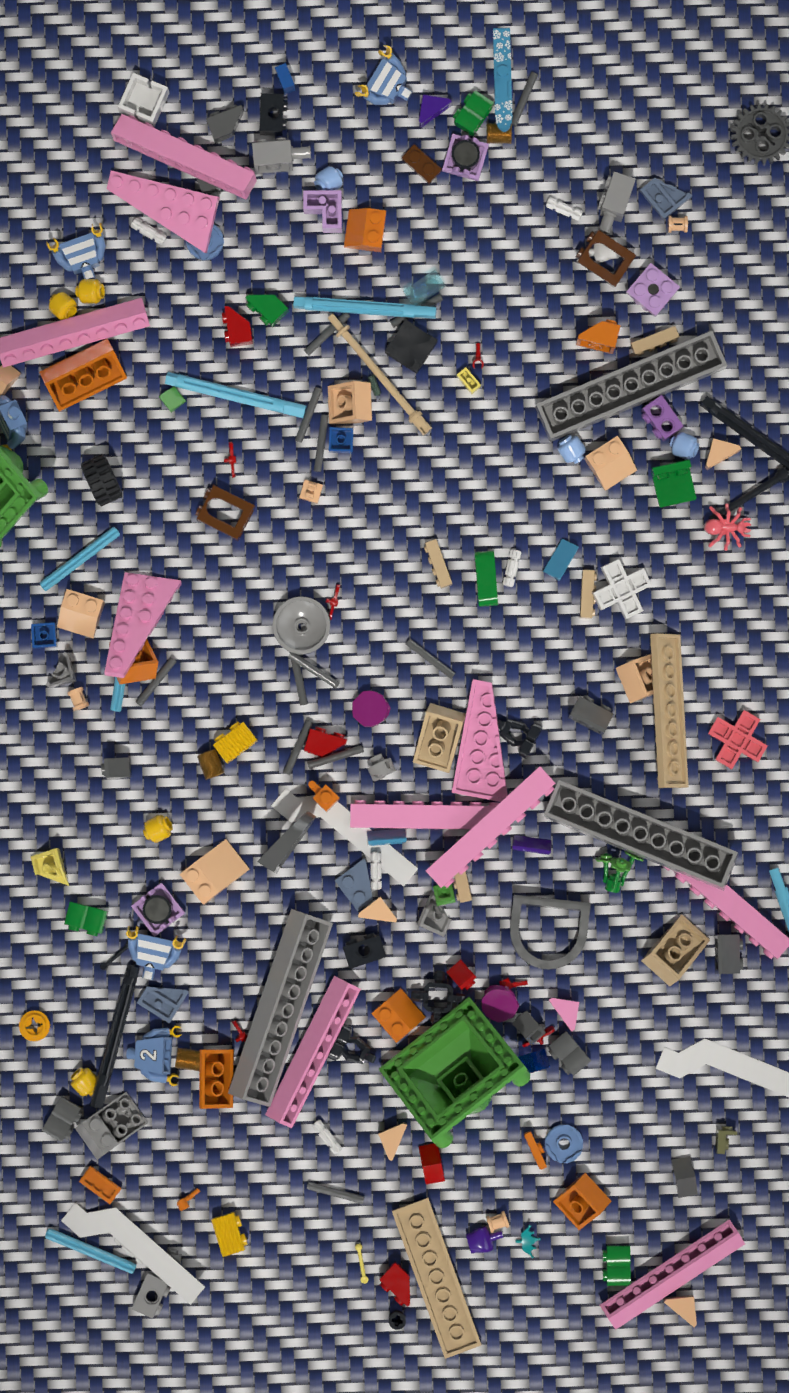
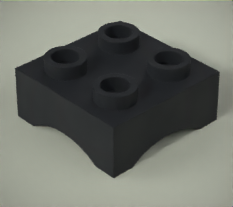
[385,319,438,374]

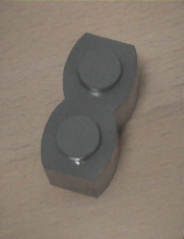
[548,1031,591,1076]
[42,1096,83,1142]

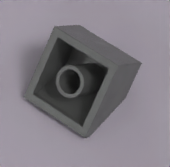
[568,695,613,735]
[714,935,743,974]

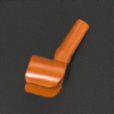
[177,1188,200,1211]

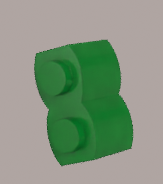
[453,90,494,137]
[64,902,109,936]
[602,1246,631,1286]

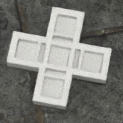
[592,559,652,619]

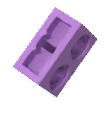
[641,395,683,442]

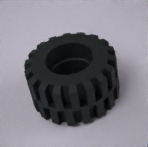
[81,454,122,507]

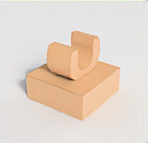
[299,480,323,504]

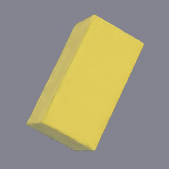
[457,367,481,394]

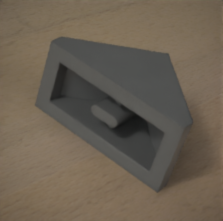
[671,1156,698,1198]

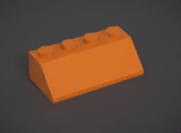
[39,338,127,412]

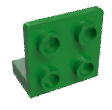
[651,460,696,508]

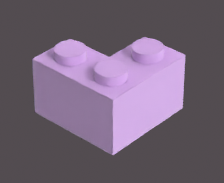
[303,190,342,233]

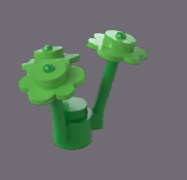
[595,850,644,893]

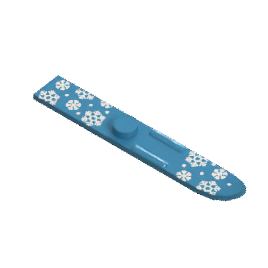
[493,28,512,132]

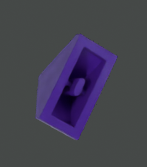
[419,95,452,128]

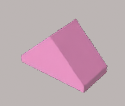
[549,998,579,1032]

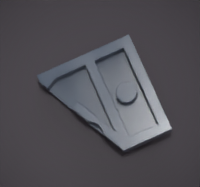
[640,178,692,220]
[335,859,373,911]
[137,987,189,1023]

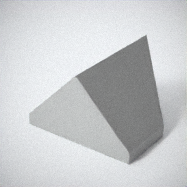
[46,652,77,688]
[417,890,452,937]

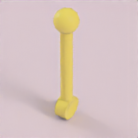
[355,1243,368,1284]

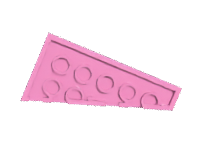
[107,171,220,253]
[105,572,181,678]
[452,679,508,802]

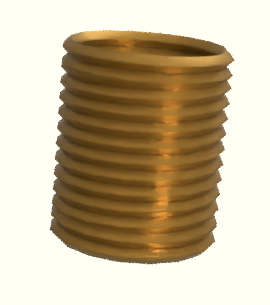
[487,123,512,144]
[197,749,225,780]
[175,1048,200,1071]

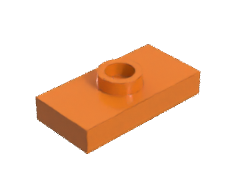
[524,1131,547,1170]
[79,1166,122,1204]

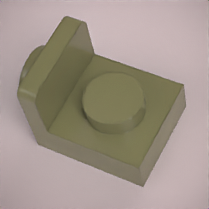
[715,1126,738,1154]

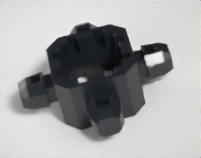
[411,970,465,1024]

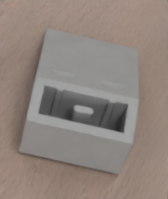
[75,1092,148,1160]

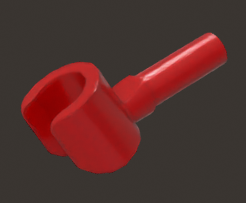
[472,343,484,369]
[499,978,528,989]

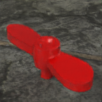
[224,442,236,478]
[326,584,340,620]
[232,1020,247,1042]
[522,1026,555,1047]

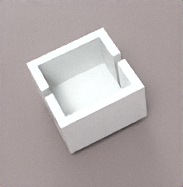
[118,73,169,127]

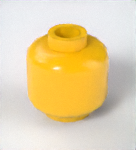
[75,279,105,303]
[49,292,77,320]
[143,815,173,843]
[71,1068,97,1096]

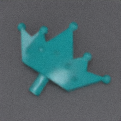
[515,1225,541,1258]

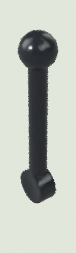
[100,942,128,971]

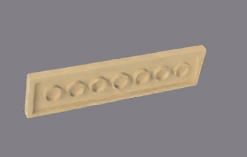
[650,633,689,788]
[392,1198,481,1359]

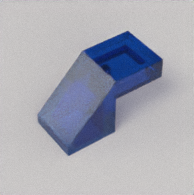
[517,1048,550,1073]

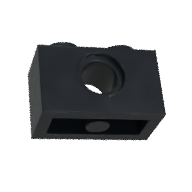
[259,93,288,136]
[343,933,386,969]

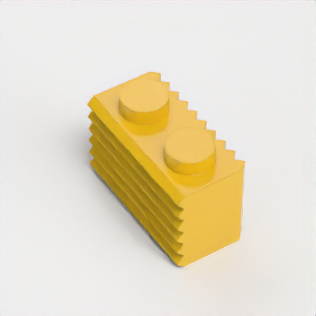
[213,722,258,764]
[211,1212,248,1257]

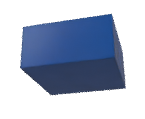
[275,63,295,95]
[329,427,354,453]
[31,622,57,649]

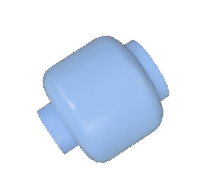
[314,166,343,190]
[670,432,699,460]
[558,434,586,464]

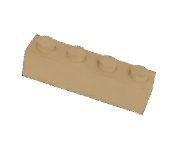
[630,326,679,357]
[424,539,452,589]
[580,570,597,619]
[453,871,472,903]

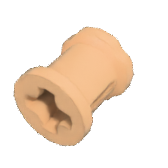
[668,216,688,233]
[67,687,89,711]
[486,1211,509,1233]

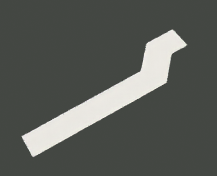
[271,789,418,886]
[656,1039,789,1097]
[61,1203,205,1305]

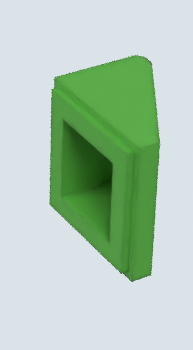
[159,387,186,413]

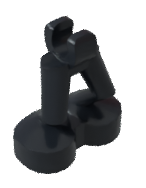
[497,719,543,759]
[328,1024,376,1064]

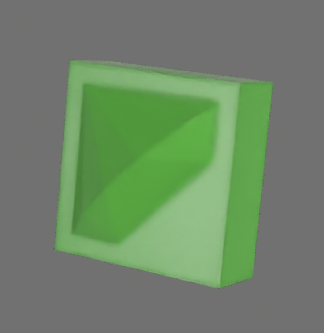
[433,884,455,906]

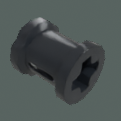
[389,1310,406,1330]

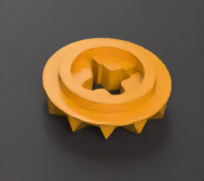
[19,1011,50,1042]

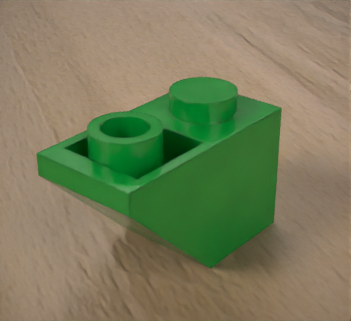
[245,295,289,328]

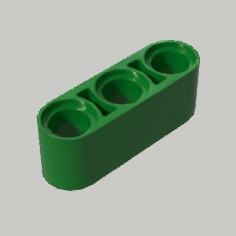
[475,550,498,607]

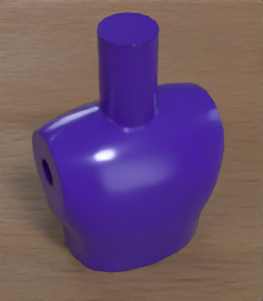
[466,1226,504,1254]

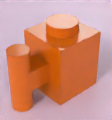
[308,781,340,812]

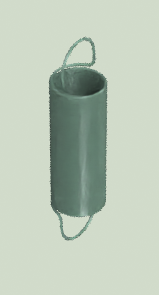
[368,371,381,399]

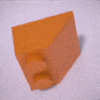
[344,208,386,252]
[576,319,621,354]
[109,639,158,684]
[371,988,426,1043]
[553,1173,612,1230]

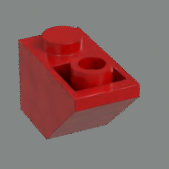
[222,306,253,347]
[304,727,348,757]
[446,959,476,990]
[379,1261,410,1307]

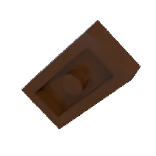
[401,144,442,185]

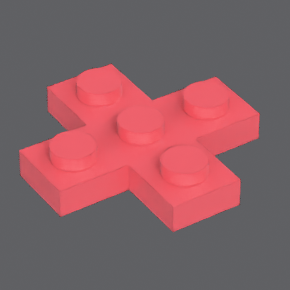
[708,710,768,770]

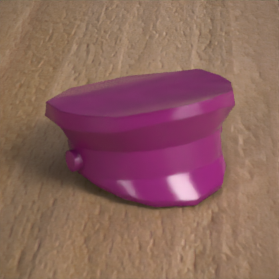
[352,690,391,727]
[482,985,519,1022]

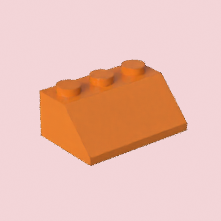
[199,1049,233,1109]

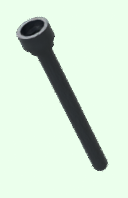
[709,466,789,520]

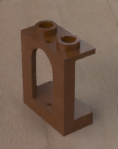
[575,230,636,287]
[195,485,255,541]

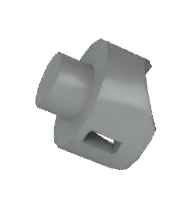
[367,754,396,782]

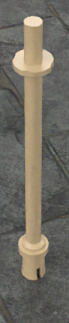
[327,314,432,436]

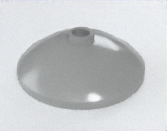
[273,597,330,654]

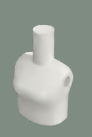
[589,239,619,262]

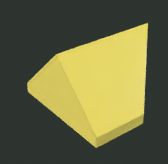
[31,848,69,886]

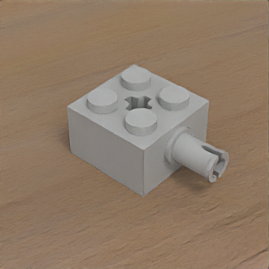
[252,138,311,174]
[598,172,636,234]

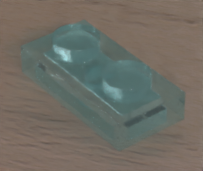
[403,270,445,306]

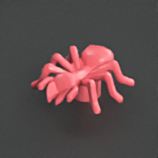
[704,503,751,551]

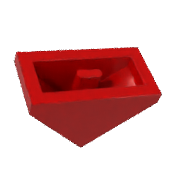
[418,1143,445,1185]

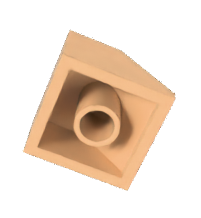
[328,381,372,424]
[584,436,637,491]
[57,589,105,639]
[616,654,654,703]

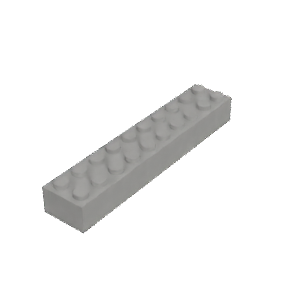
[535,331,727,442]
[544,780,739,891]
[228,909,333,1107]

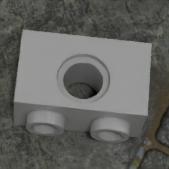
[132,1271,171,1319]

